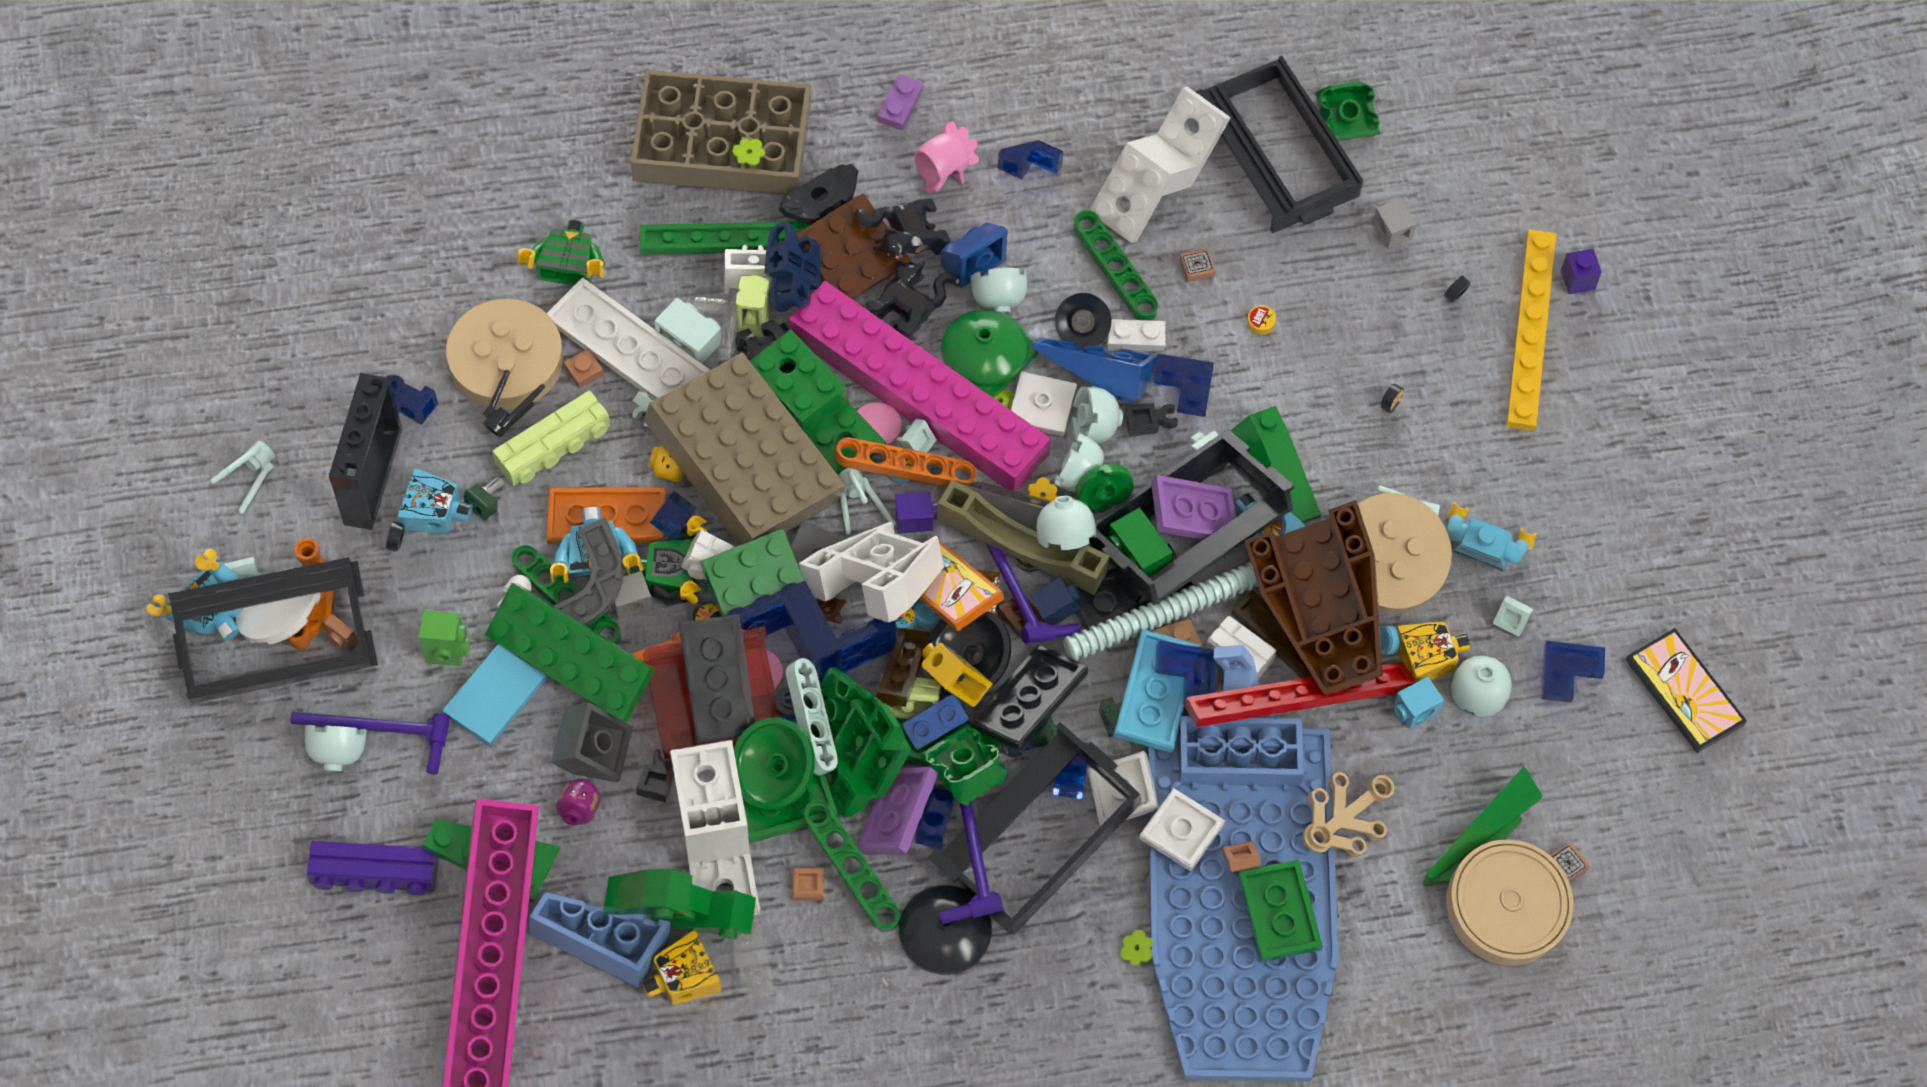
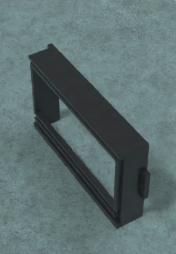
[1195,56,1363,234]
[1089,429,1295,606]
[168,557,378,704]
[928,722,1142,935]

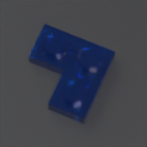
[1153,353,1214,417]
[1541,640,1605,703]
[1155,641,1217,705]

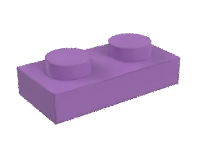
[877,74,924,131]

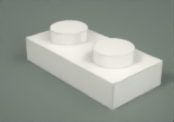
[1108,319,1165,351]

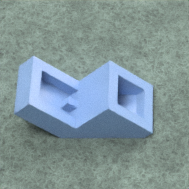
[1214,644,1260,691]

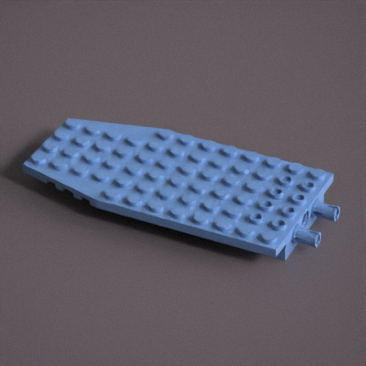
[1148,694,1339,1082]

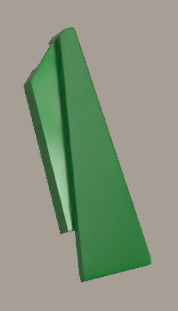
[1423,766,1543,886]

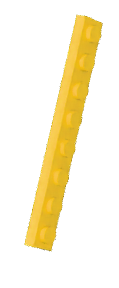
[1506,229,1556,432]

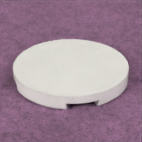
[236,568,320,645]

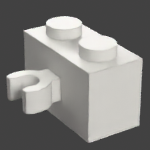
[724,245,781,295]

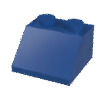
[941,222,1008,288]

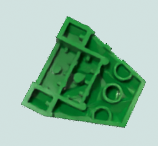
[808,667,911,817]

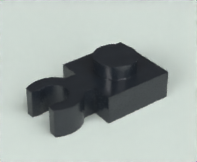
[1125,403,1178,437]
[636,749,675,803]

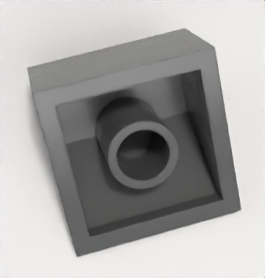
[551,702,633,782]

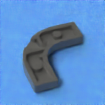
[554,517,624,625]

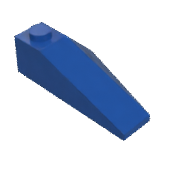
[1032,337,1157,402]

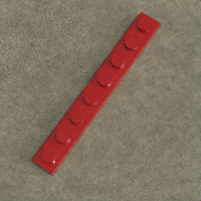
[1185,662,1416,727]

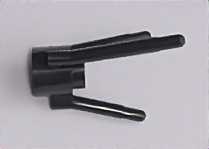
[482,370,545,438]

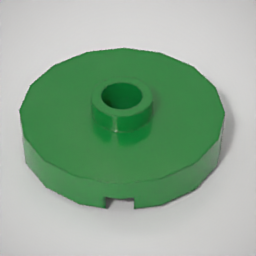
[1076,464,1134,512]

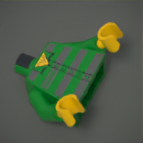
[517,220,605,285]

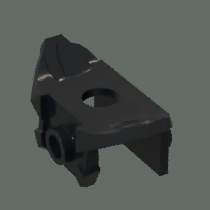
[778,164,859,225]

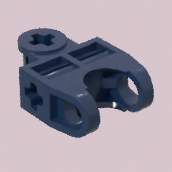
[764,222,821,312]

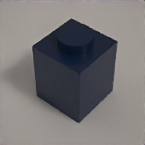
[1030,577,1082,626]

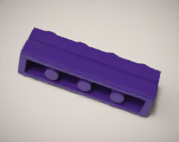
[307,840,439,896]

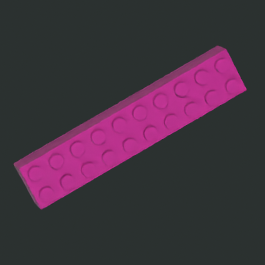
[789,281,1051,491]
[441,798,539,1087]

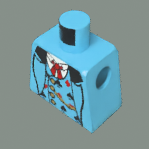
[398,468,473,533]

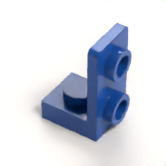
[902,690,969,749]

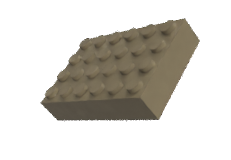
[631,70,811,195]
[643,353,846,546]

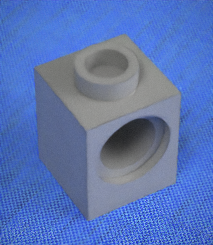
[1372,198,1417,248]
[609,571,652,620]

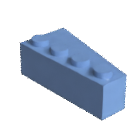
[529,892,670,988]

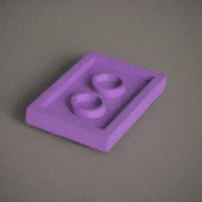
[1151,475,1236,540]
[857,767,938,855]

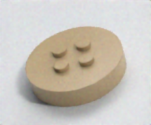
[446,299,563,410]
[1358,493,1452,613]
[1446,839,1574,966]

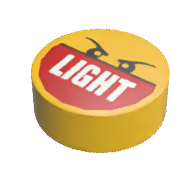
[1247,305,1276,335]

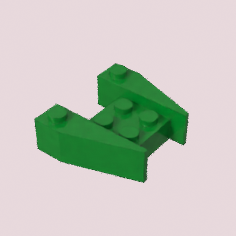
[602,868,756,940]

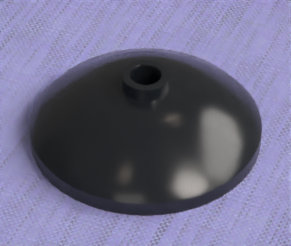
[927,611,1012,691]
[899,885,992,975]

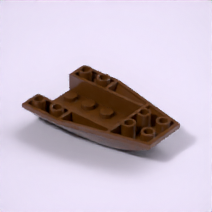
[1244,500,1383,696]

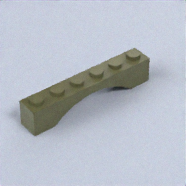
[937,480,1110,595]

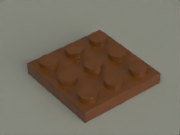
[796,193,911,300]

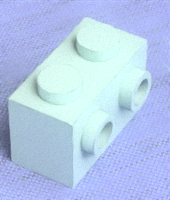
[654,298,722,363]

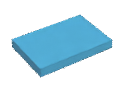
[442,644,547,747]

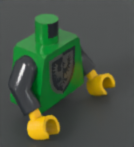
[629,515,707,606]

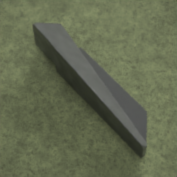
[957,482,1052,532]

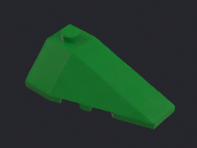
[1230,406,1321,523]

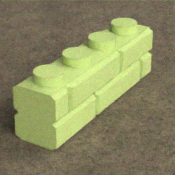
[492,391,610,486]

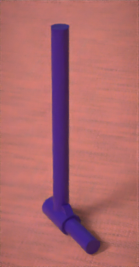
[985,543,1080,644]
[290,712,450,775]
[940,801,1004,924]

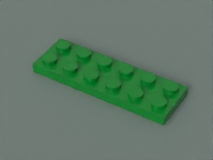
[485,582,655,722]

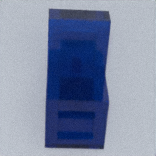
[998,140,1063,179]
[650,490,697,540]
[1052,742,1089,799]

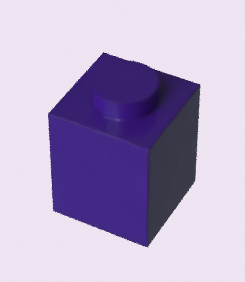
[1561,248,1602,294]
[895,492,938,534]

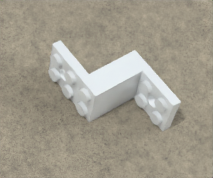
[1090,87,1231,243]
[670,740,761,916]

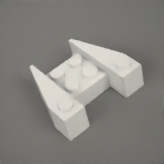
[799,522,944,622]

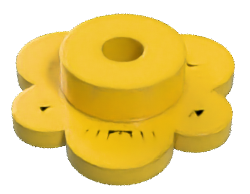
[1028,477,1058,501]

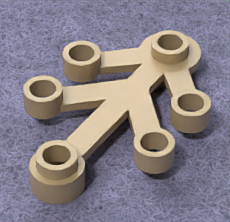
[1303,772,1394,858]

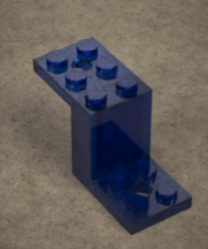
[725,580,896,684]

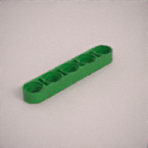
[1074,210,1158,321]
[512,545,621,645]
[804,800,900,932]

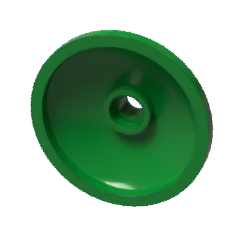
[941,310,1027,386]
[734,718,815,810]

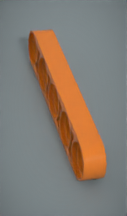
[834,438,976,487]

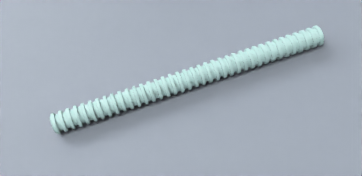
[1063,562,1259,661]

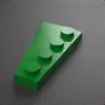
[421,818,561,903]

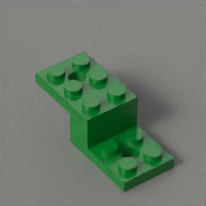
[750,329,886,475]

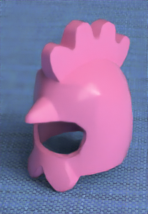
[914,121,979,193]

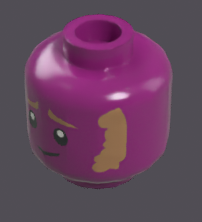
[556,779,601,826]

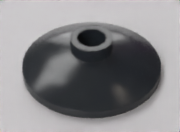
[1055,293,1112,349]

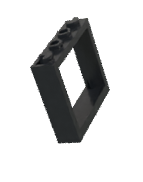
[329,373,403,530]

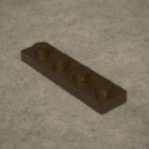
[1231,590,1313,678]
[876,628,930,707]

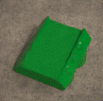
[1315,81,1381,141]
[921,725,1008,806]

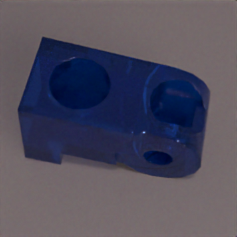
[386,375,438,425]
[915,787,955,850]

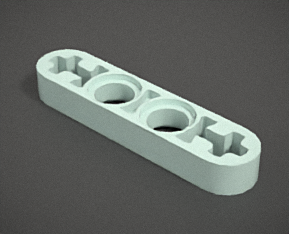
[786,658,838,775]

